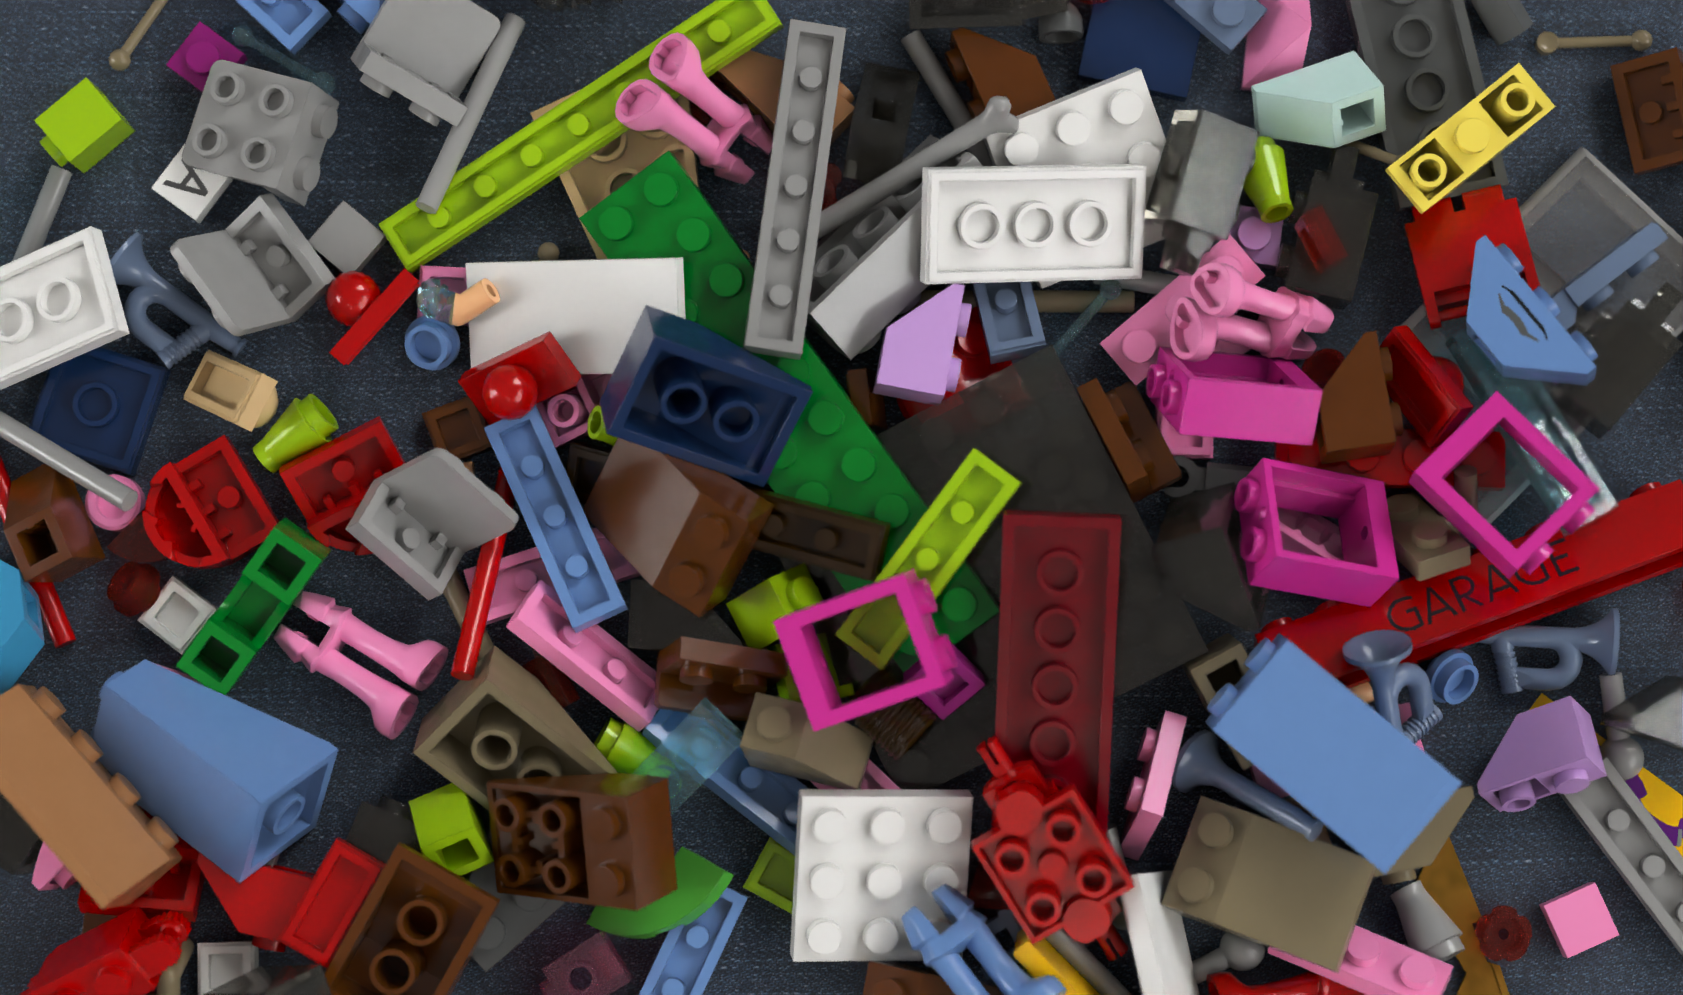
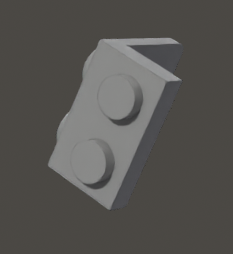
[350,0,500,127]
[182,60,339,206]
[170,193,335,336]
[346,448,519,601]

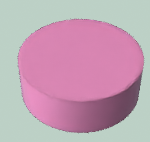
[85,474,146,532]

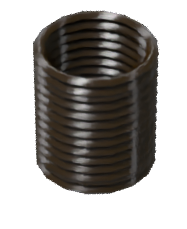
[849,668,936,760]

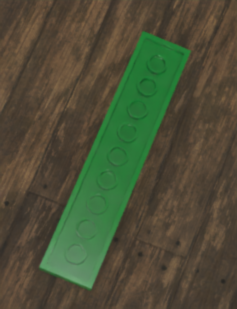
[579,151,1000,673]

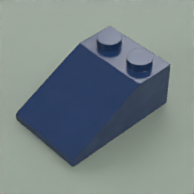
[599,305,813,487]

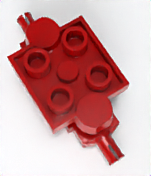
[972,736,1134,961]

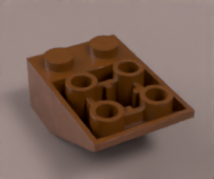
[486,773,677,911]

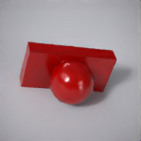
[325,268,420,365]
[1379,325,1474,448]
[458,331,582,425]
[277,837,386,969]

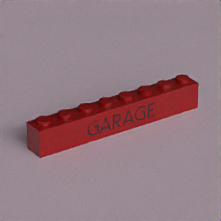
[1254,479,1683,689]

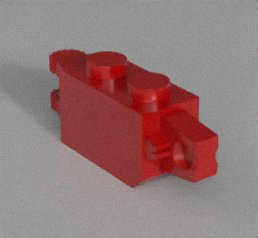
[20,906,191,995]

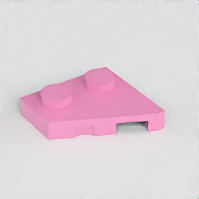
[1120,710,1187,861]

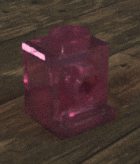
[540,931,634,995]

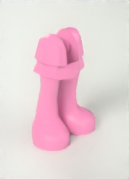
[615,33,773,184]
[1170,262,1334,362]
[273,591,448,740]

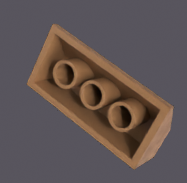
[0,684,183,909]

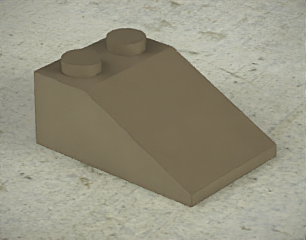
[413,645,618,810]
[1161,796,1376,973]

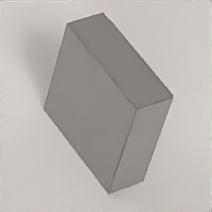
[308,200,388,273]

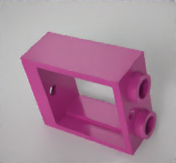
[1146,347,1323,445]
[1408,391,1600,579]
[1234,458,1399,607]
[773,568,957,732]

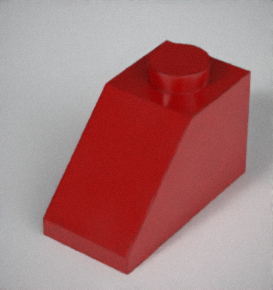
[197,852,315,952]

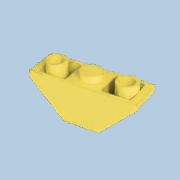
[1385,63,1556,214]

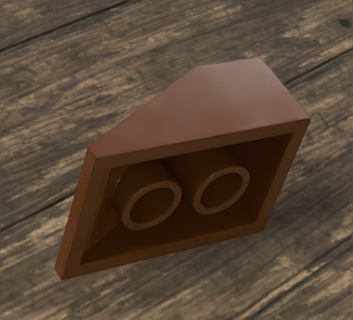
[583,438,775,617]
[314,842,501,995]

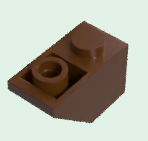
[945,27,1056,119]
[1315,331,1403,464]
[3,464,106,583]

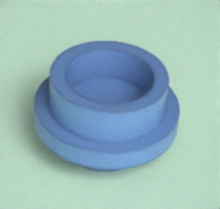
[405,314,460,370]
[1426,649,1479,705]

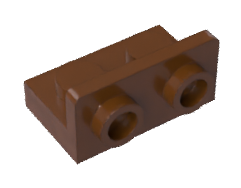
[1610,47,1683,175]
[1076,378,1182,503]
[654,636,788,722]

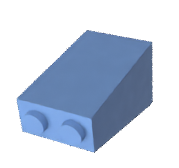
[1205,634,1462,874]
[90,659,338,883]

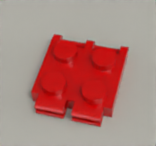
[1404,184,1540,330]

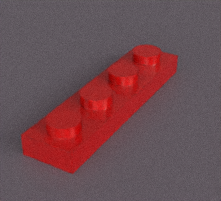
[1274,429,1506,491]

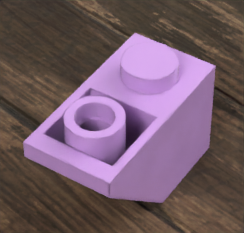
[872,283,972,406]
[1477,696,1607,812]

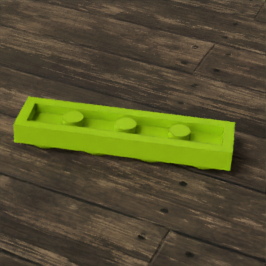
[835,448,1022,670]

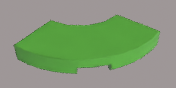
[586,847,734,939]

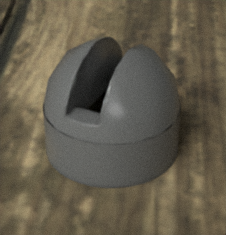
[1038,0,1083,44]

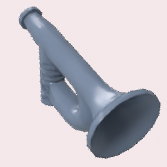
[110,232,248,369]
[1477,608,1620,694]
[1342,630,1443,743]
[1171,729,1323,841]

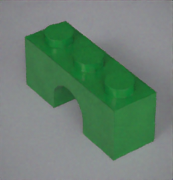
[175,517,332,695]

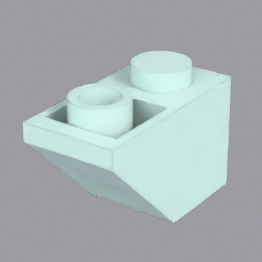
[1251,51,1386,148]

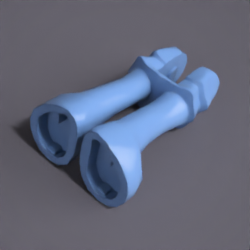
[901,884,1067,995]

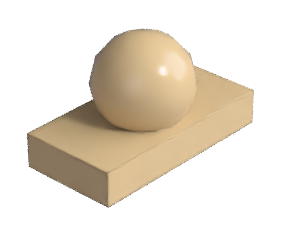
[183,349,279,432]

